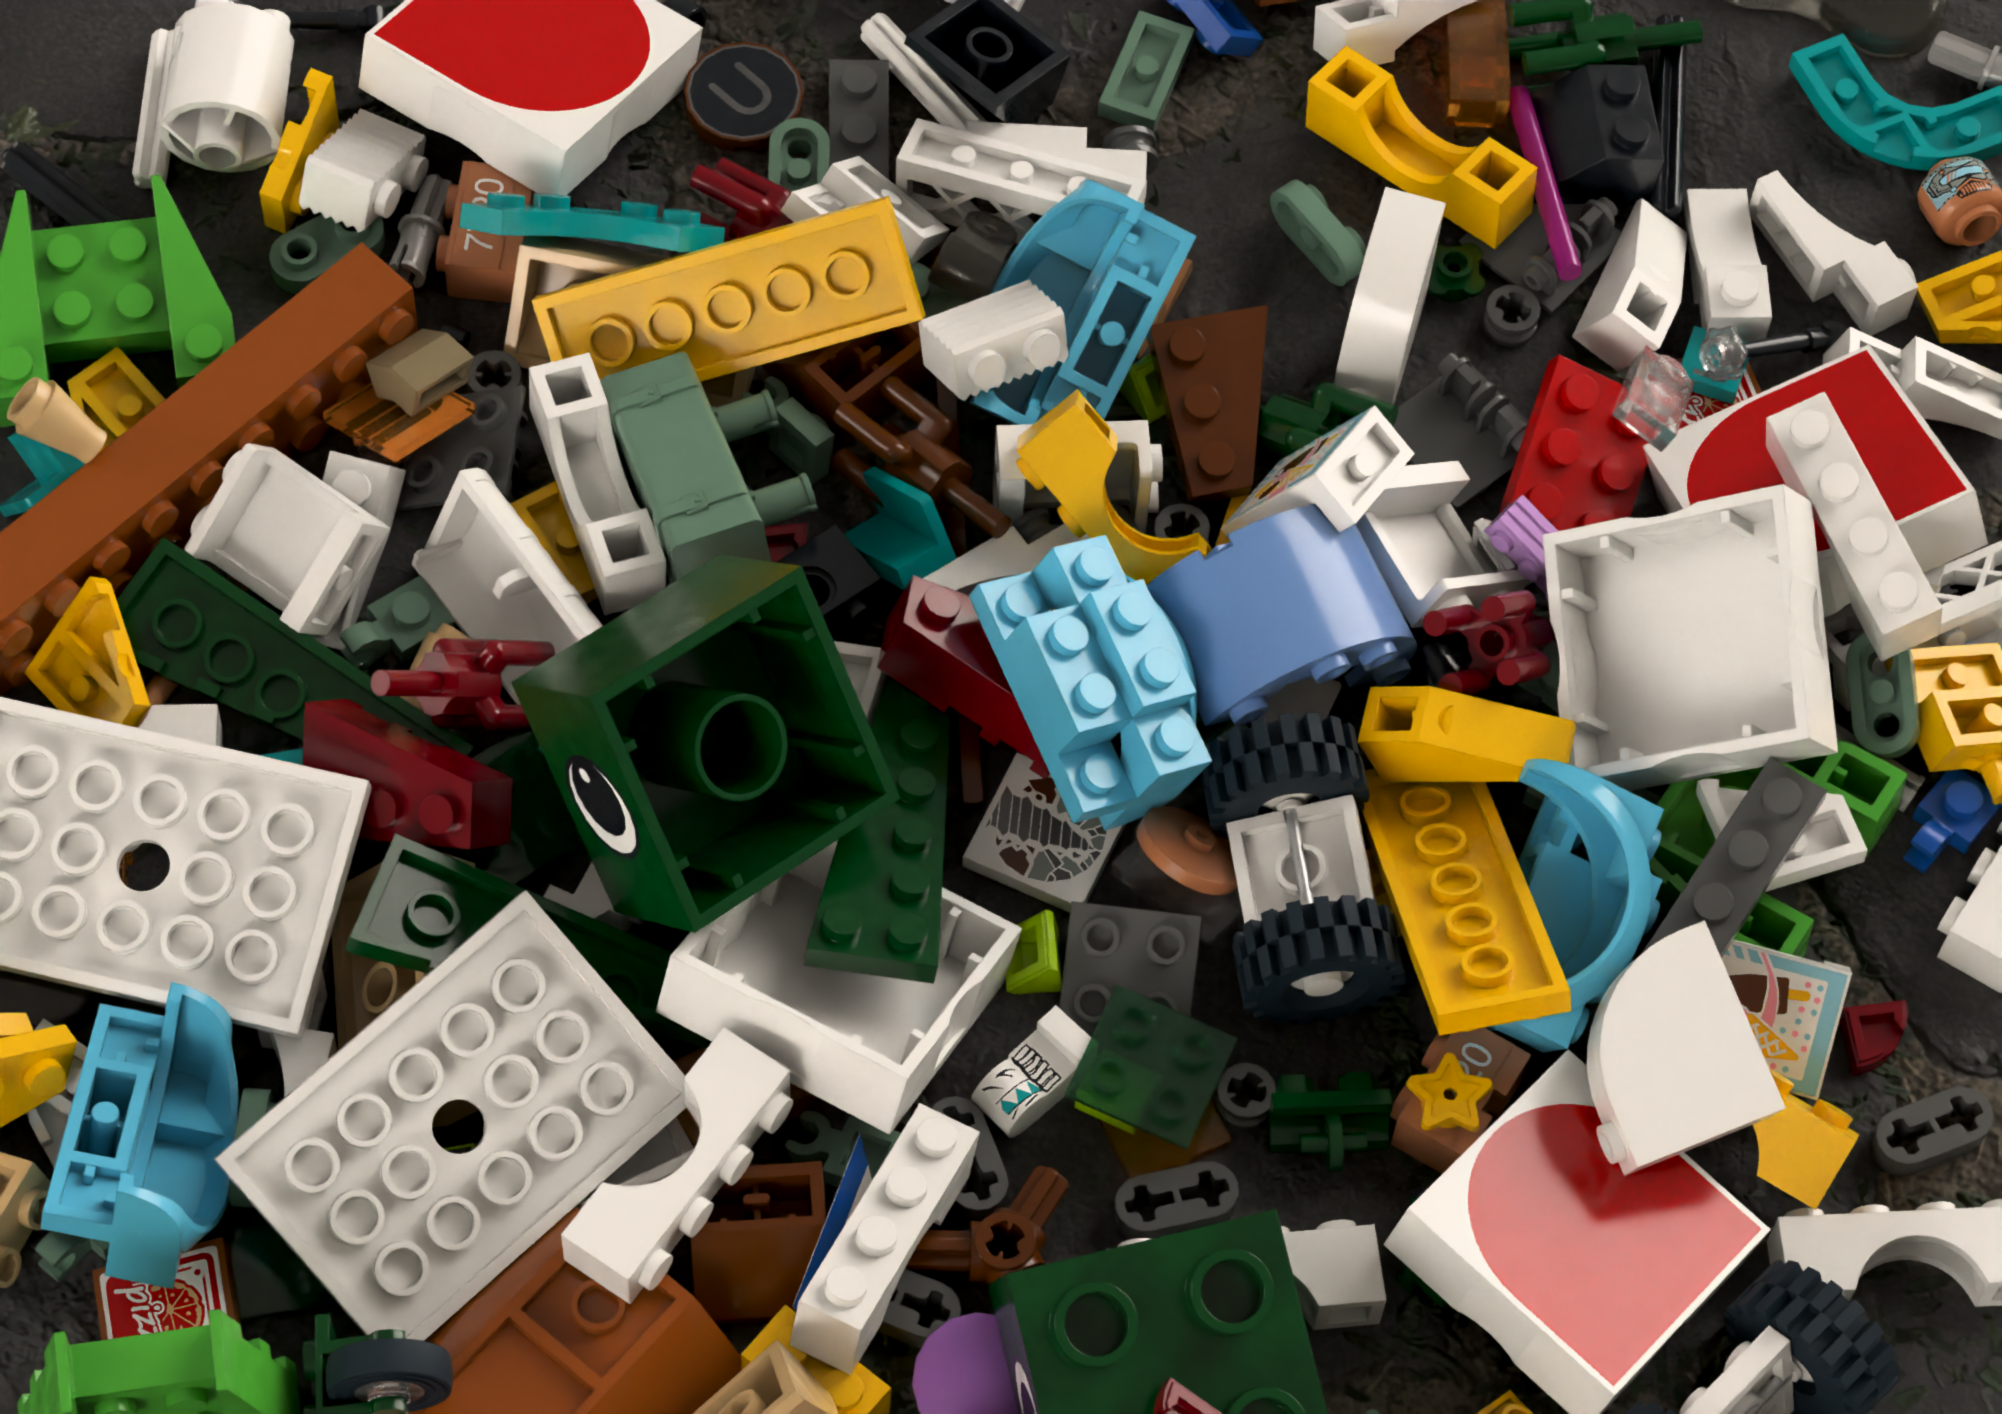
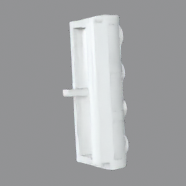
[412,468,603,705]

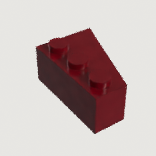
[877,575,1050,780]
[302,698,513,849]

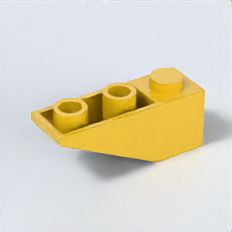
[1357,686,1576,782]

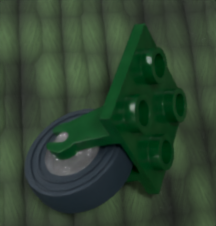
[303,1314,453,1414]

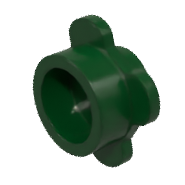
[1427,243,1485,302]

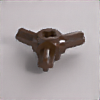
[906,1165,1069,1289]

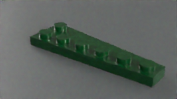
[117,537,477,759]
[803,675,951,984]
[344,833,712,1049]

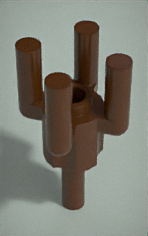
[831,375,1011,538]

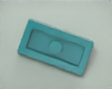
[0,432,85,517]
[844,466,957,590]

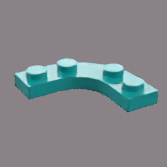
[1788,33,2002,171]
[459,192,725,252]

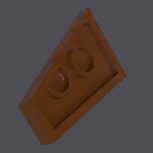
[1146,305,1268,505]

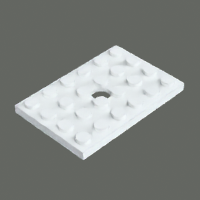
[0,697,372,1040]
[213,890,687,1341]

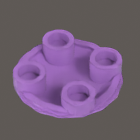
[912,1312,1019,1414]

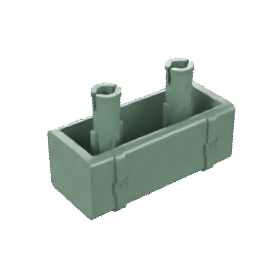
[600,352,818,585]

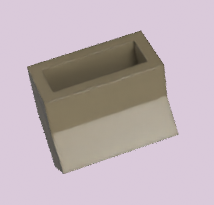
[366,328,474,417]

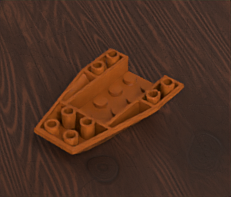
[408,1207,741,1414]

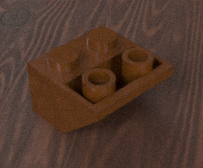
[762,320,935,446]
[690,1161,826,1325]

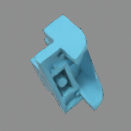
[969,179,1197,425]
[968,535,1212,831]
[1484,759,1664,1053]
[40,982,240,1289]

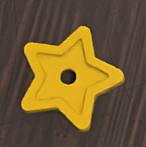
[1406,1052,1493,1132]

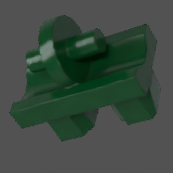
[1268,1072,1393,1173]

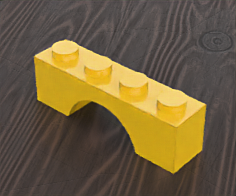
[1305,46,1538,249]
[1016,389,1212,585]
[1586,1064,1860,1210]

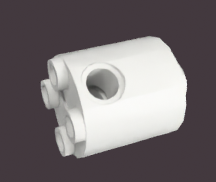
[160,0,294,173]

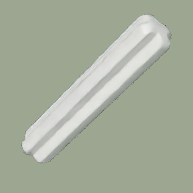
[860,13,987,131]
[132,28,175,189]

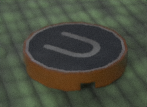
[684,42,804,152]

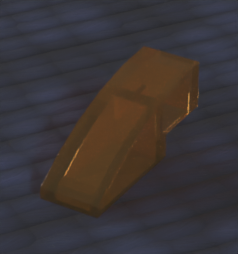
[1442,0,1510,128]

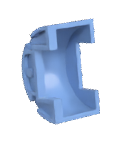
[1146,504,1417,726]

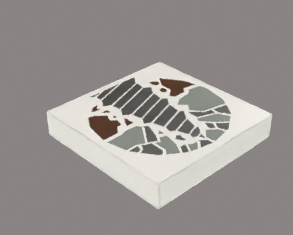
[962,753,1126,913]

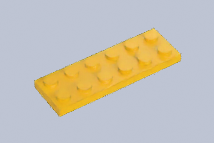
[531,196,926,382]
[1359,768,1571,1036]

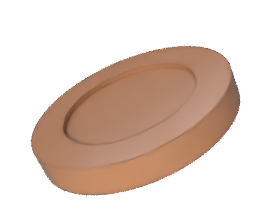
[1137,806,1238,895]

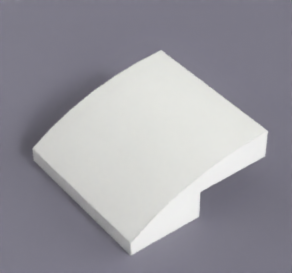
[780,156,950,265]

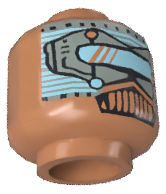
[1917,156,2002,246]

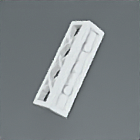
[896,118,1147,265]
[1824,540,2002,712]

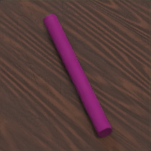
[1506,85,1582,281]

